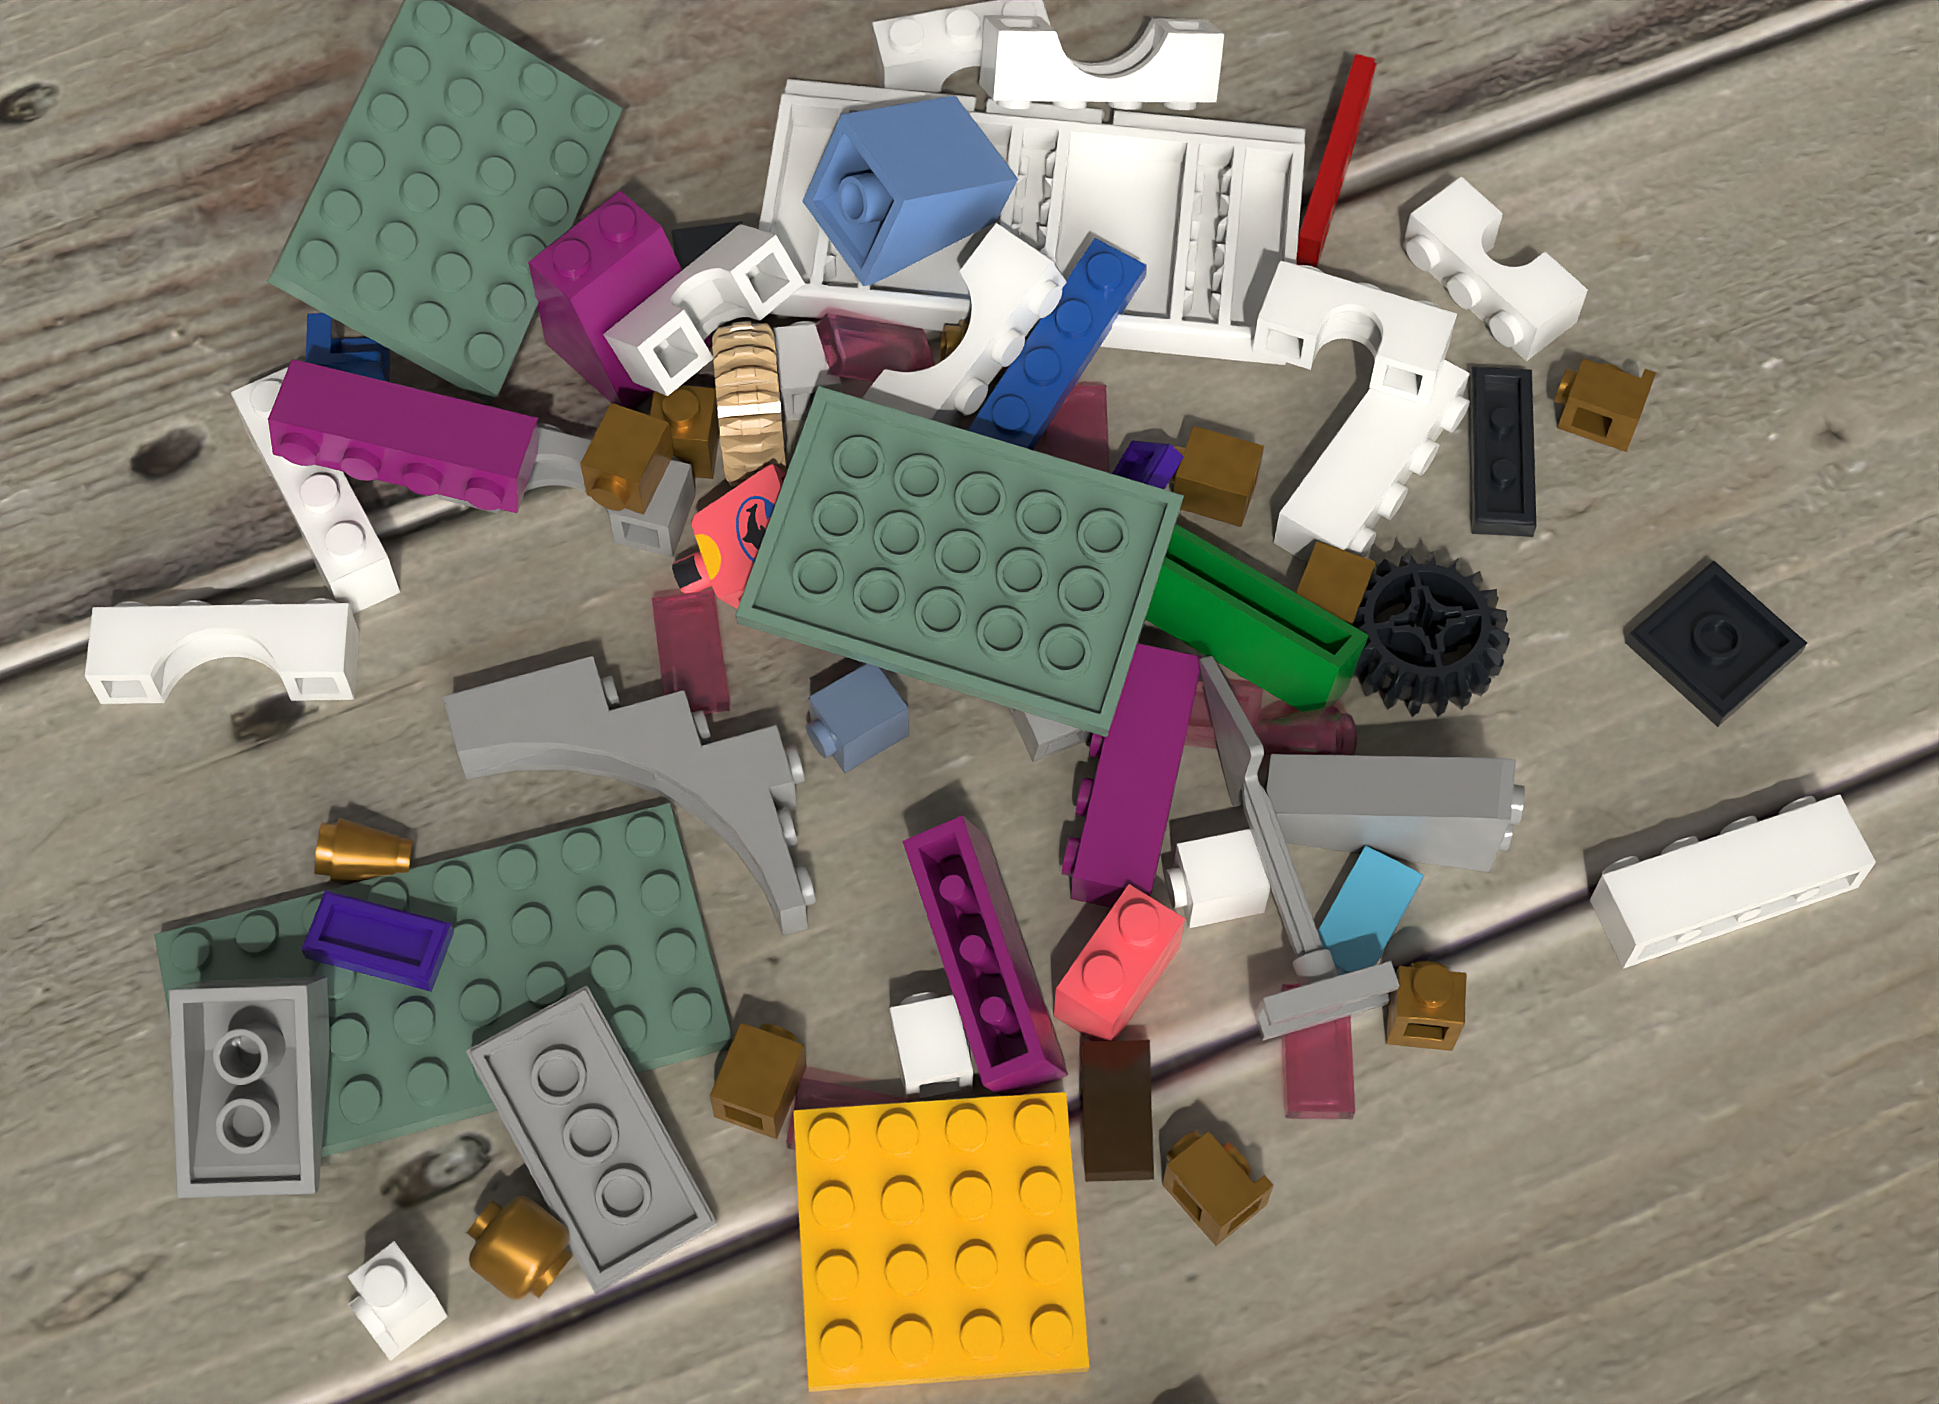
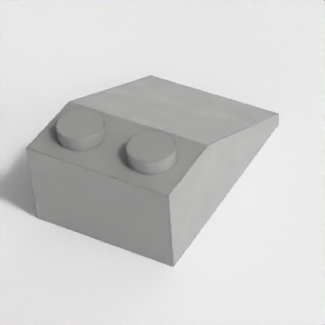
[169,977,330,1198]

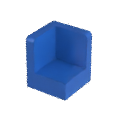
[306,313,390,382]

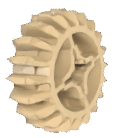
[712,321,786,487]

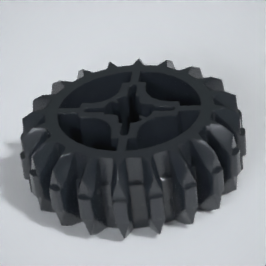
[1352,551,1510,717]

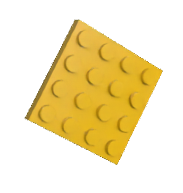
[793,1092,1090,1392]

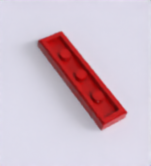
[1296,53,1377,268]

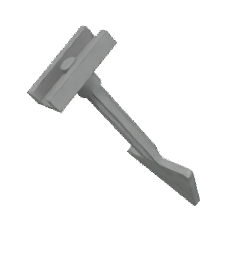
[1199,656,1400,1040]

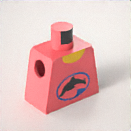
[672,464,787,609]

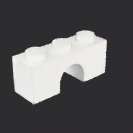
[872,0,1051,94]
[1402,176,1588,362]
[603,224,805,396]
[1252,260,1457,406]

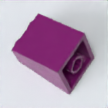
[528,190,713,410]

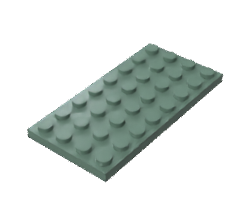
[154,803,733,1158]

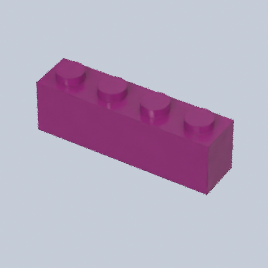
[268,359,538,513]
[1061,644,1202,908]
[903,815,1069,1096]

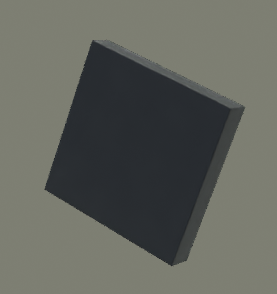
[1625,561,1807,727]

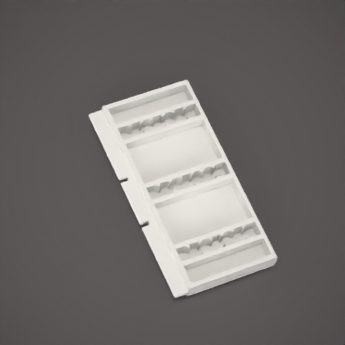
[759,79,1305,365]

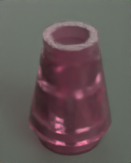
[1256,706,1357,756]

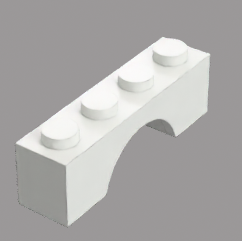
[979,16,1224,110]
[862,223,1067,427]
[230,367,400,614]
[85,598,360,704]

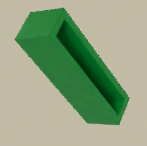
[1145,524,1369,722]

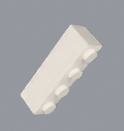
[1274,359,1470,563]
[1590,794,1876,969]

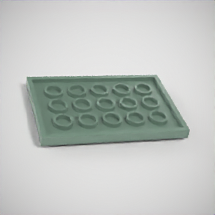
[266,0,623,404]
[735,386,1184,738]

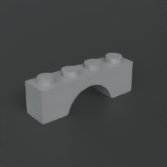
[439,424,696,557]

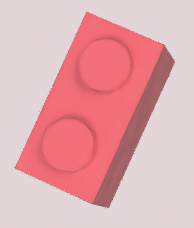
[1053,884,1185,1042]

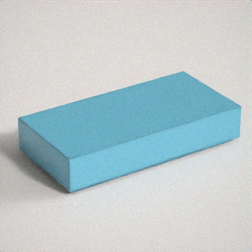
[1317,845,1424,975]

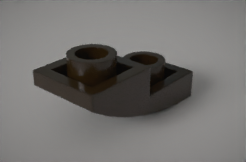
[1083,1040,1154,1182]

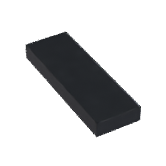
[1469,366,1537,537]

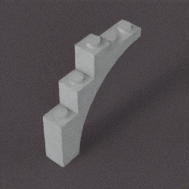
[443,656,816,936]

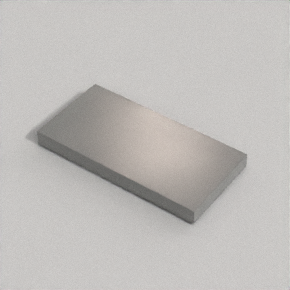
[466,985,718,1294]

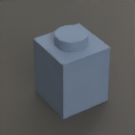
[805,664,909,773]

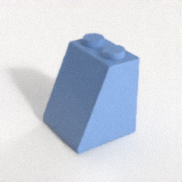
[802,95,1018,286]

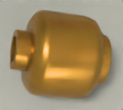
[467,1196,574,1300]

